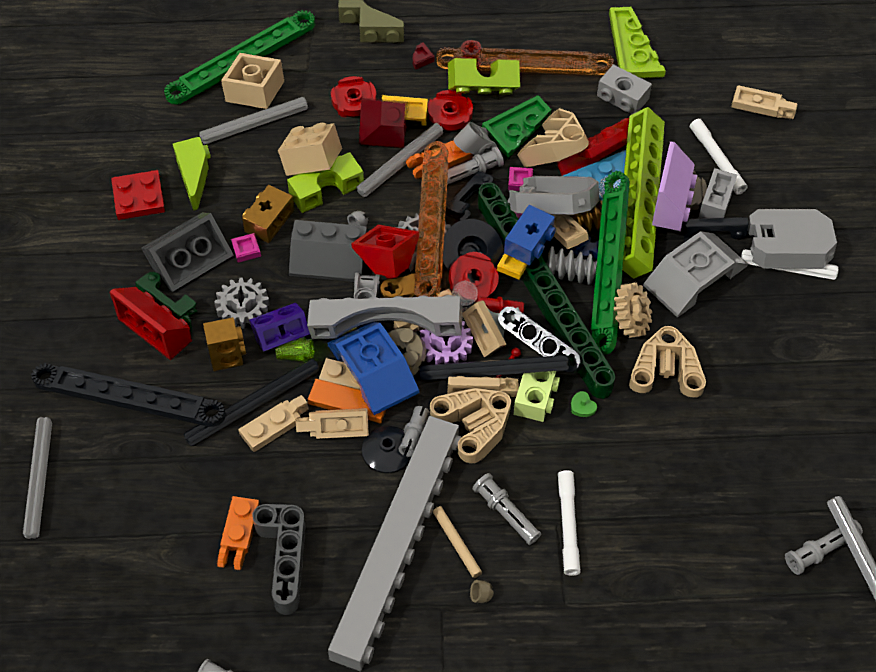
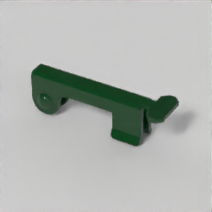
[135,272,197,332]

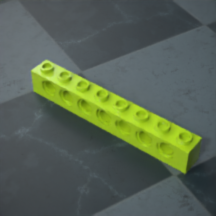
[623,107,665,279]

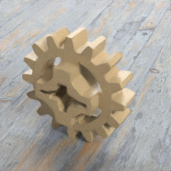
[614,283,652,338]

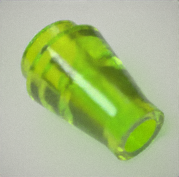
[275,337,314,362]

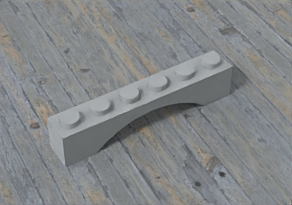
[307,295,463,339]

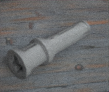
[433,146,504,189]
[472,473,541,545]
[785,519,863,575]

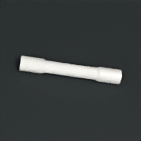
[690,119,748,195]
[558,470,580,575]

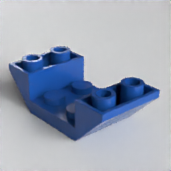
[327,322,419,415]

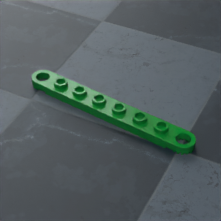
[164,10,315,104]
[591,171,630,355]

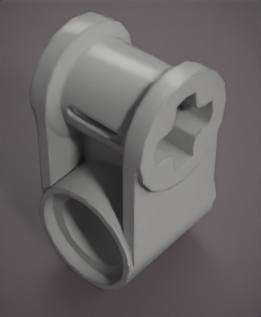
[454,122,497,155]
[354,272,381,299]

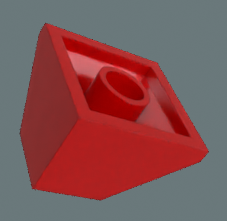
[351,225,420,279]

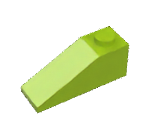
[173,137,211,211]

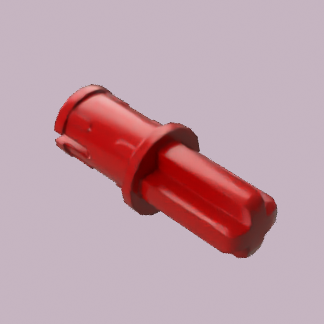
[474,296,524,313]

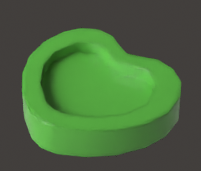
[571,391,597,417]

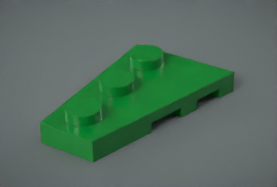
[482,95,551,159]

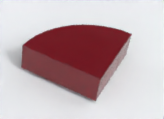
[412,42,434,70]

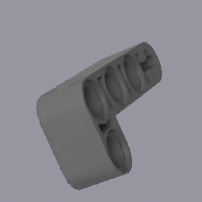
[252,504,306,615]

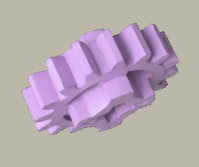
[420,321,473,364]

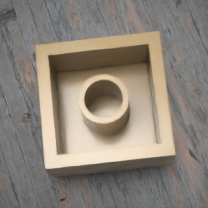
[221,53,284,109]
[278,123,342,176]

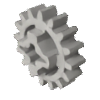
[215,278,269,329]

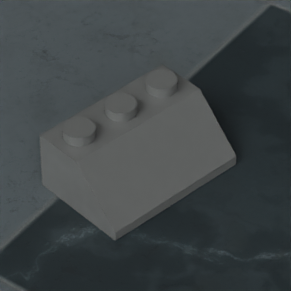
[141,212,234,292]
[289,220,367,282]

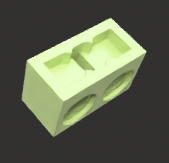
[514,371,560,422]

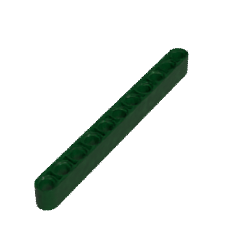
[478,183,615,399]

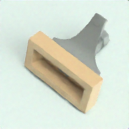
[462,301,520,357]

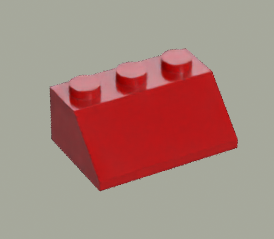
[110,287,192,360]

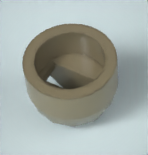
[470,580,494,603]

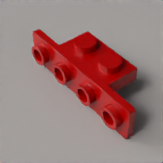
[556,118,629,176]

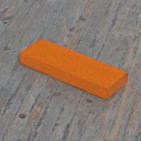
[307,379,386,423]

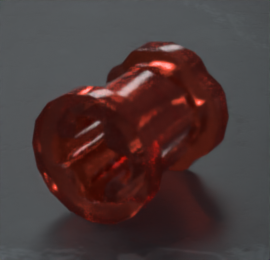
[461,40,481,68]

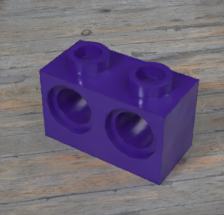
[249,303,310,352]

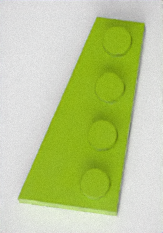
[609,7,666,78]

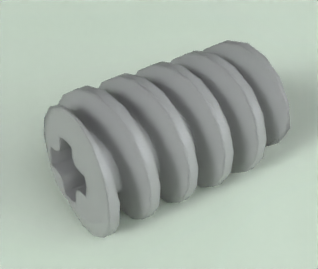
[547,246,597,285]

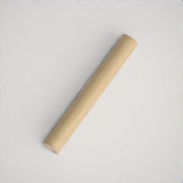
[433,506,482,578]

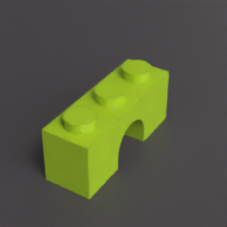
[448,58,520,95]
[287,152,364,213]

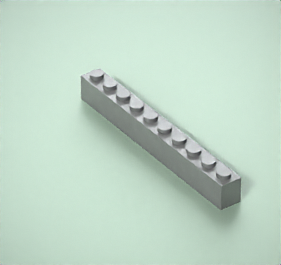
[328,416,462,671]

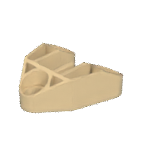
[517,108,589,167]
[629,326,706,397]
[430,388,511,463]

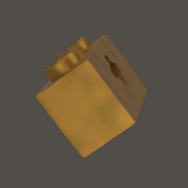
[242,185,294,243]

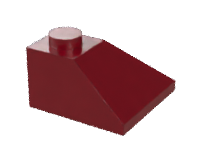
[359,98,408,148]

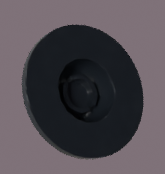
[440,219,504,283]

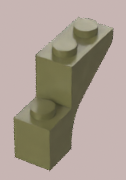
[338,0,404,42]

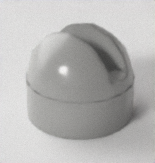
[347,211,368,226]

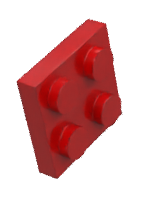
[111,170,165,220]

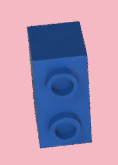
[504,205,556,266]

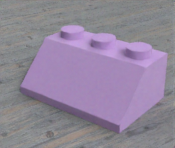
[652,142,697,231]

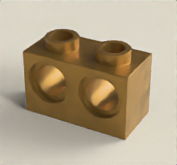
[203,317,246,371]

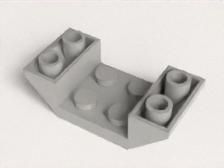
[643,231,748,318]

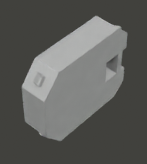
[508,176,600,215]
[747,209,837,269]

